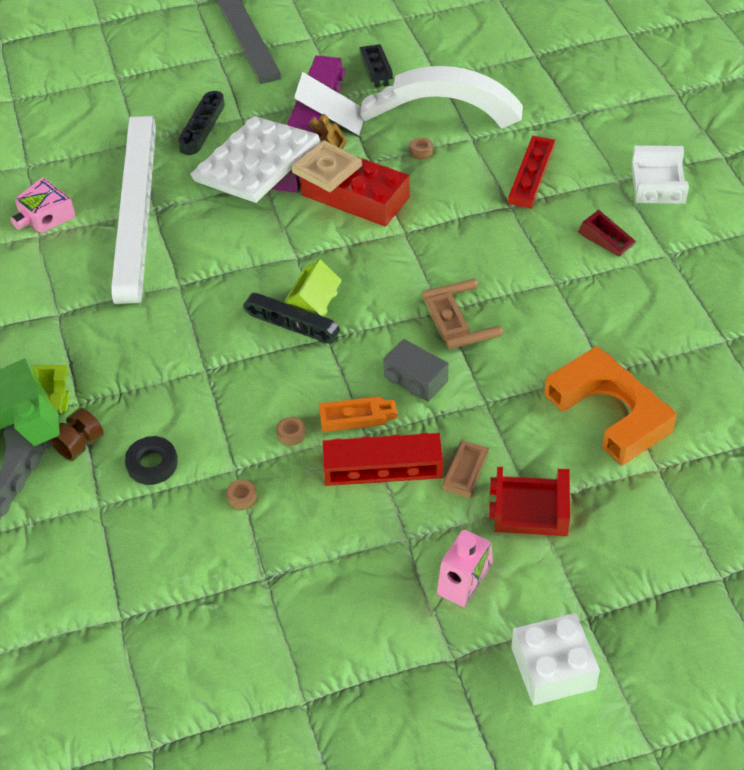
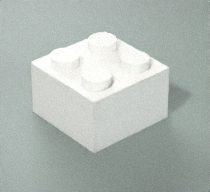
[511,613,600,706]

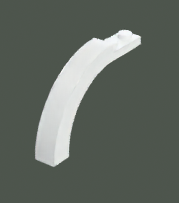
[360,66,523,129]

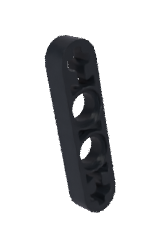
[178,91,225,155]
[243,293,340,344]

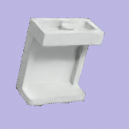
[631,145,689,204]

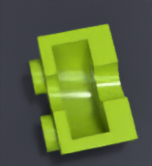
[33,364,70,415]

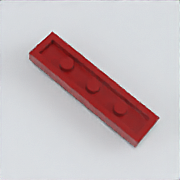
[508,135,555,209]

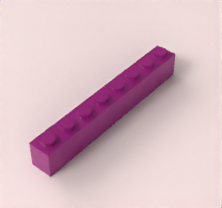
[271,55,345,193]

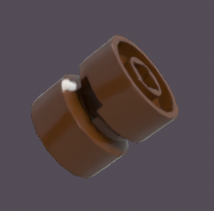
[49,407,104,461]

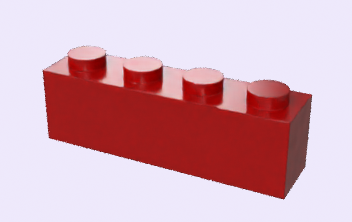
[322,433,443,486]

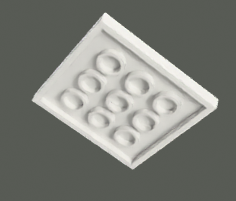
[190,116,321,203]

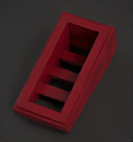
[578,209,636,257]

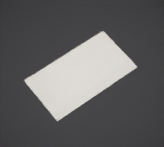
[294,72,363,136]

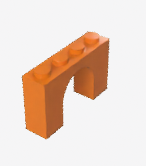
[544,346,677,466]

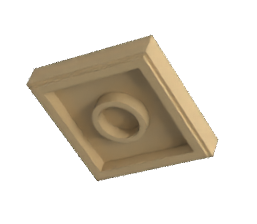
[292,140,362,192]

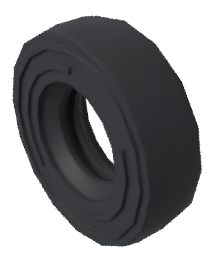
[125,436,178,485]

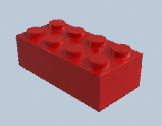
[300,156,410,227]

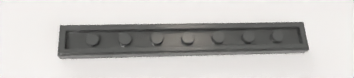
[216,0,281,84]

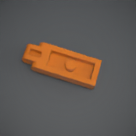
[319,396,398,433]

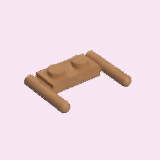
[421,279,503,350]

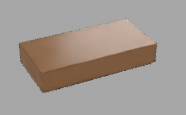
[443,440,489,499]

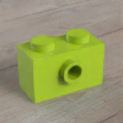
[284,259,342,316]

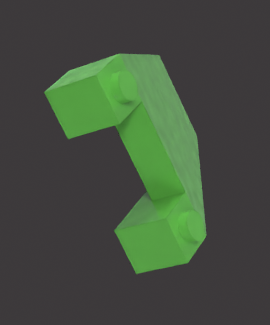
[0,358,60,446]

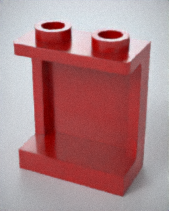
[489,467,570,536]

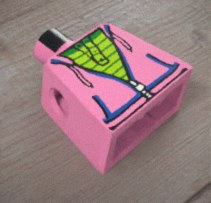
[11,177,76,232]
[437,530,493,608]

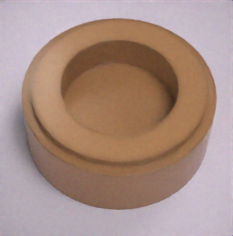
[409,138,433,159]
[276,417,306,446]
[226,480,257,510]

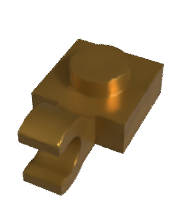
[309,114,347,149]

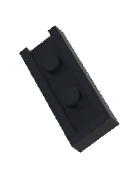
[359,44,393,88]

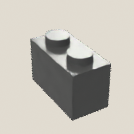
[383,339,449,402]

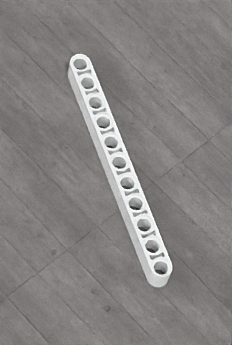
[112,115,156,304]

